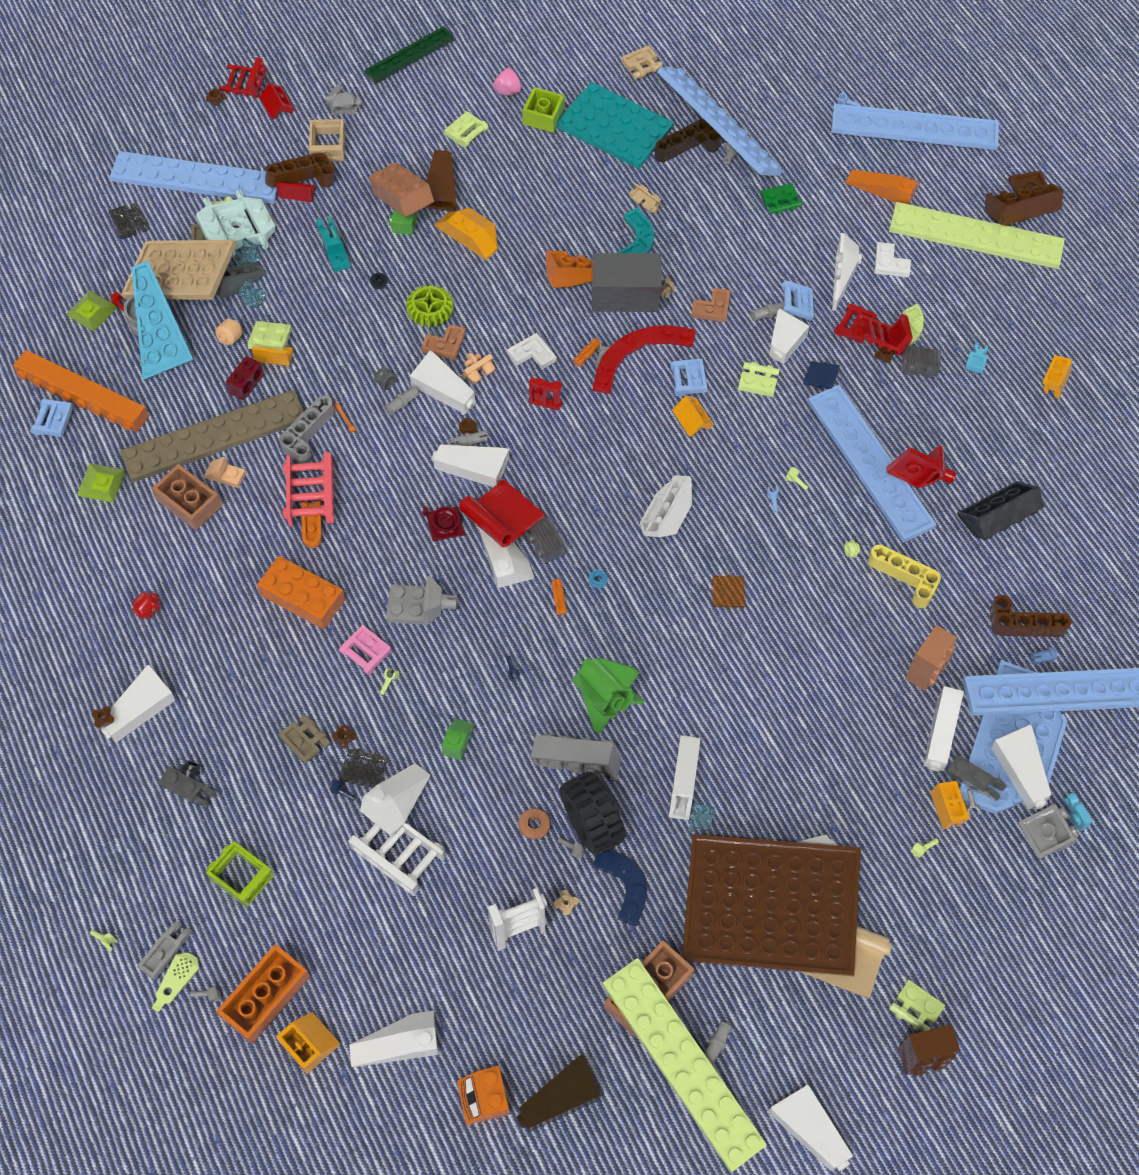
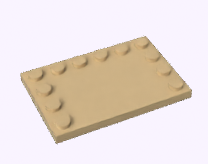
[121,240,237,300]

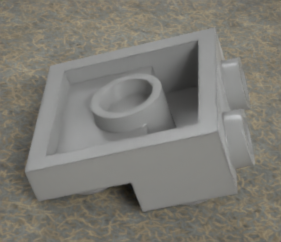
[1019,803,1078,860]

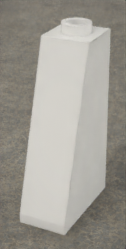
[410,351,476,414]
[432,445,510,487]
[101,665,175,743]
[924,686,964,771]
[991,725,1051,810]
[669,735,701,820]
[769,1085,853,1171]

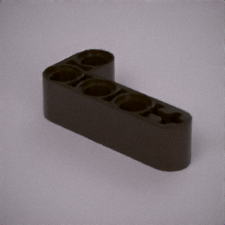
[655,119,721,162]

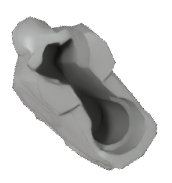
[325,83,362,116]

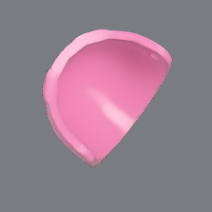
[493,68,521,96]

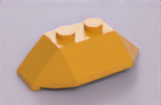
[434,207,498,261]

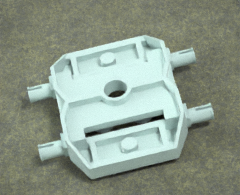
[196,190,275,256]

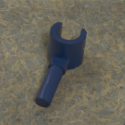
[506,656,520,681]
[330,779,356,801]

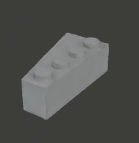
[531,734,621,781]

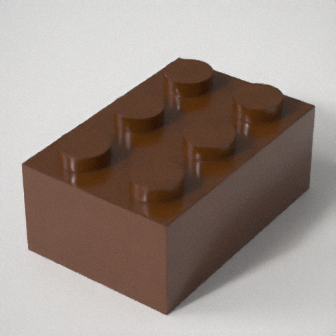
[898,1024,961,1077]

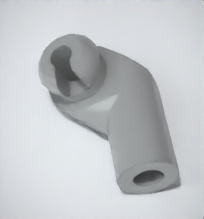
[723,141,737,164]

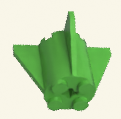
[572,658,645,734]

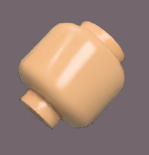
[215,319,242,345]

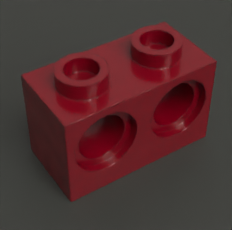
[226,356,264,401]

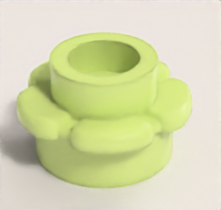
[844,540,860,558]

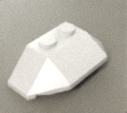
[640,475,692,537]

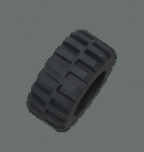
[559,771,626,855]

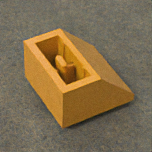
[276,1012,340,1074]

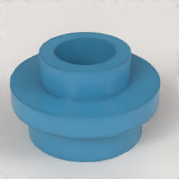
[589,569,608,588]

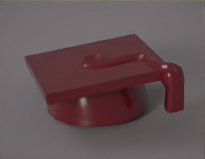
[422,506,465,542]

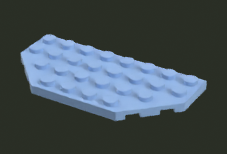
[959,660,1068,814]

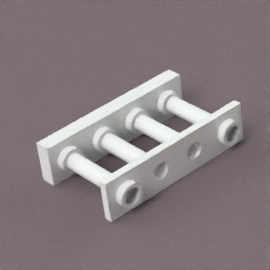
[348,823,445,896]
[488,888,548,951]

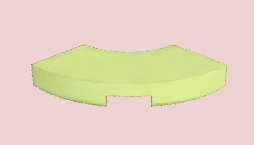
[902,304,924,346]

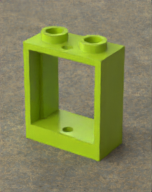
[206,841,274,908]

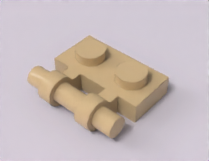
[621,45,663,79]

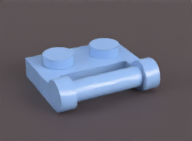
[782,281,814,321]
[670,359,707,397]
[30,399,73,437]

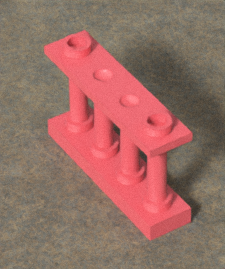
[283,452,334,526]

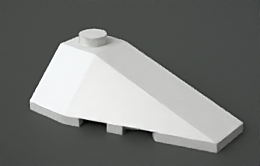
[832,233,862,311]
[478,527,534,588]
[360,763,430,836]
[349,1011,439,1067]

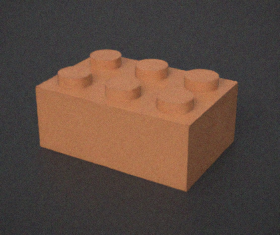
[151,464,222,531]
[905,625,957,691]

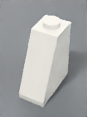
[769,309,809,364]

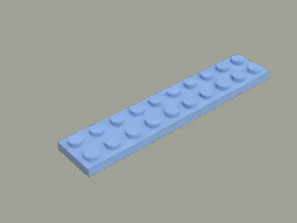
[657,67,783,176]
[831,103,999,150]
[110,151,278,204]
[807,385,937,543]
[962,668,1139,716]

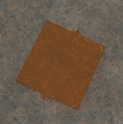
[712,574,745,609]

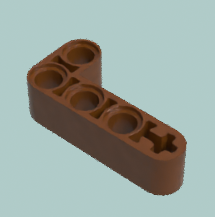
[265,153,335,187]
[990,595,1072,637]

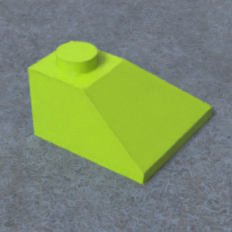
[66,290,117,332]
[77,463,125,503]

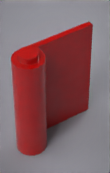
[459,479,545,547]

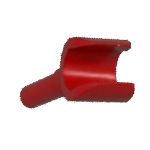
[110,292,124,312]

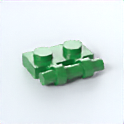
[760,183,802,214]

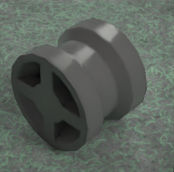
[374,367,397,390]

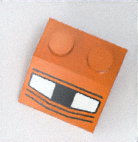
[457,1066,509,1126]

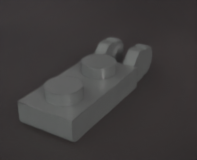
[946,754,1006,801]
[158,766,216,808]

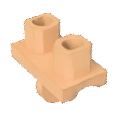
[461,353,495,385]

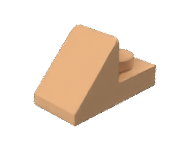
[204,457,246,488]

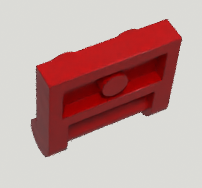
[834,304,878,344]
[529,377,562,410]

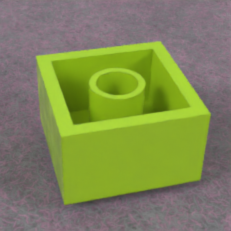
[522,87,565,133]

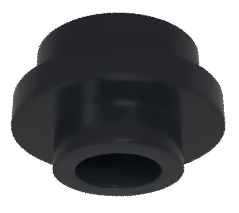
[370,273,387,289]
[180,760,201,778]

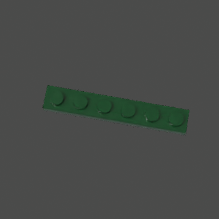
[365,26,453,84]

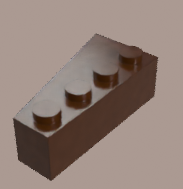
[984,183,1064,226]

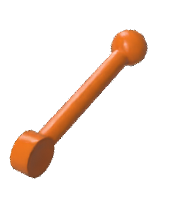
[334,402,356,432]

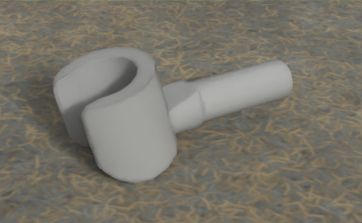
[595,341,610,366]
[967,789,980,816]
[558,838,584,859]
[190,987,221,1003]

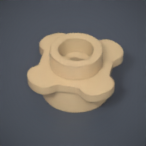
[554,890,579,915]

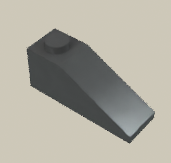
[216,263,266,298]

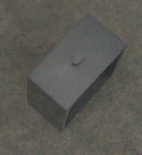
[592,253,665,312]

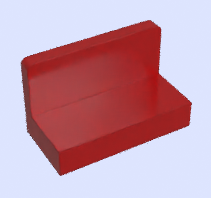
[259,82,294,119]
[276,182,316,203]

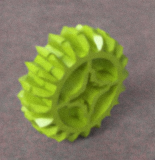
[406,283,454,328]

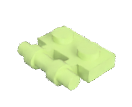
[738,362,780,397]
[889,980,945,1032]

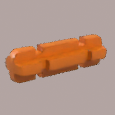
[573,338,600,367]
[552,579,567,615]

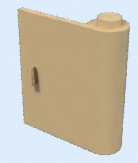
[801,926,892,999]

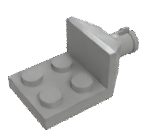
[386,576,458,625]

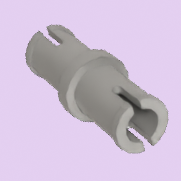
[750,301,785,321]
[384,386,419,415]
[449,430,488,446]
[704,1022,732,1066]

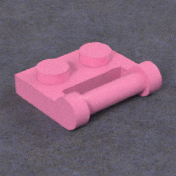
[339,625,392,675]

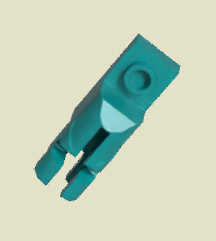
[316,216,351,273]

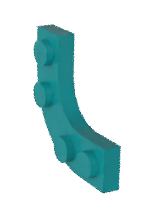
[617,207,654,253]

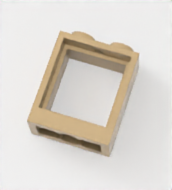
[309,119,345,162]

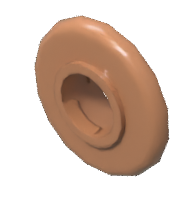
[518,808,550,839]

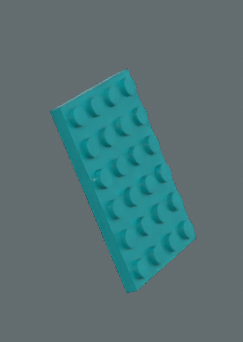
[556,82,674,169]

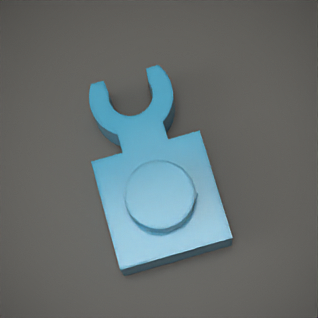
[965,343,988,374]
[1064,792,1093,831]

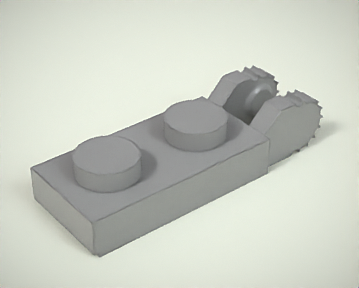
[137,921,192,980]

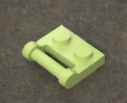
[444,111,489,148]

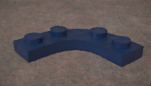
[593,850,647,927]

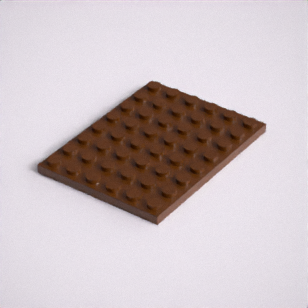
[682,834,861,977]

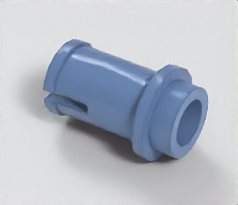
[1030,647,1058,665]

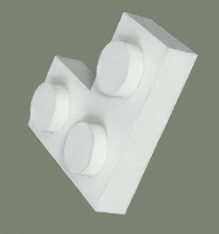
[874,242,911,278]
[507,333,557,369]

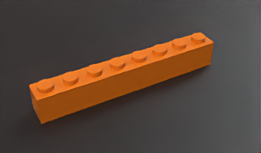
[13,350,149,433]

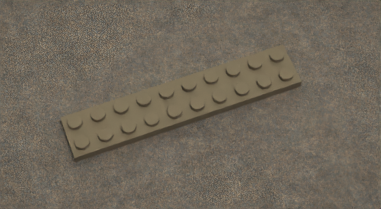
[120,389,303,483]

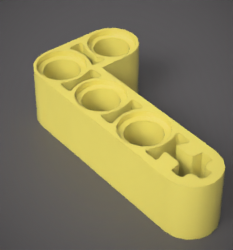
[868,545,941,608]

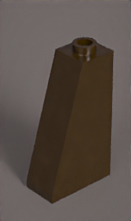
[517,1054,601,1133]

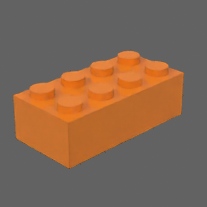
[257,555,345,630]
[216,944,310,1044]

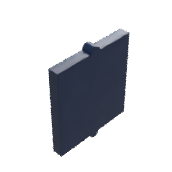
[803,361,840,389]

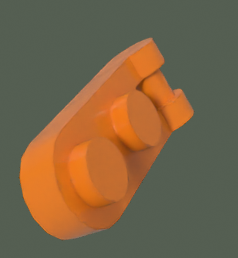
[301,501,322,548]

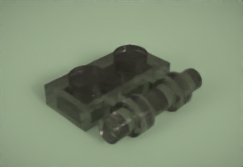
[108,203,148,240]
[339,748,388,788]

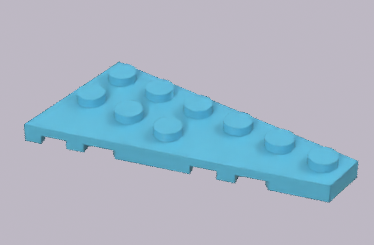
[131,261,193,381]

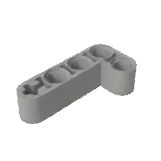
[279,395,334,464]

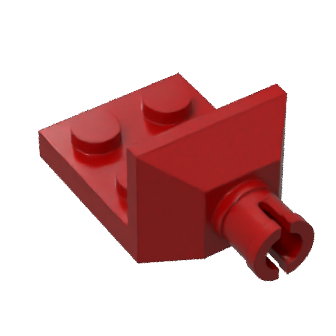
[886,445,956,488]

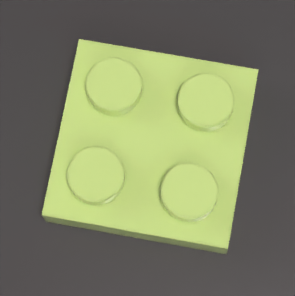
[248,321,291,350]

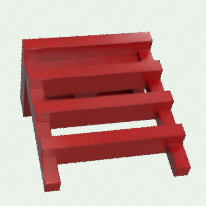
[219,57,266,98]
[860,314,913,355]

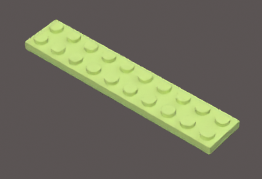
[889,202,1065,269]
[602,958,767,1172]

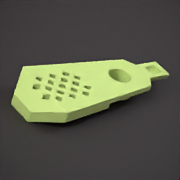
[152,953,199,1012]

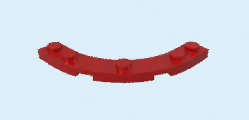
[593,325,696,394]

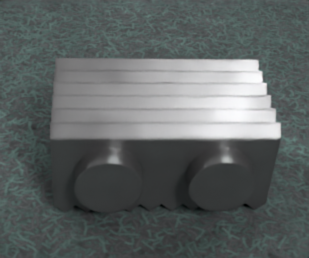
[901,346,941,377]
[526,517,565,563]

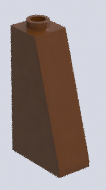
[425,150,457,212]

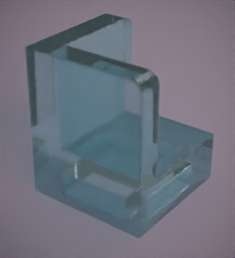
[234,237,260,265]
[239,278,266,309]
[688,803,714,833]

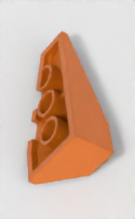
[845,170,920,204]
[546,250,593,288]

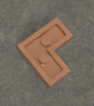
[691,288,731,322]
[421,324,466,360]

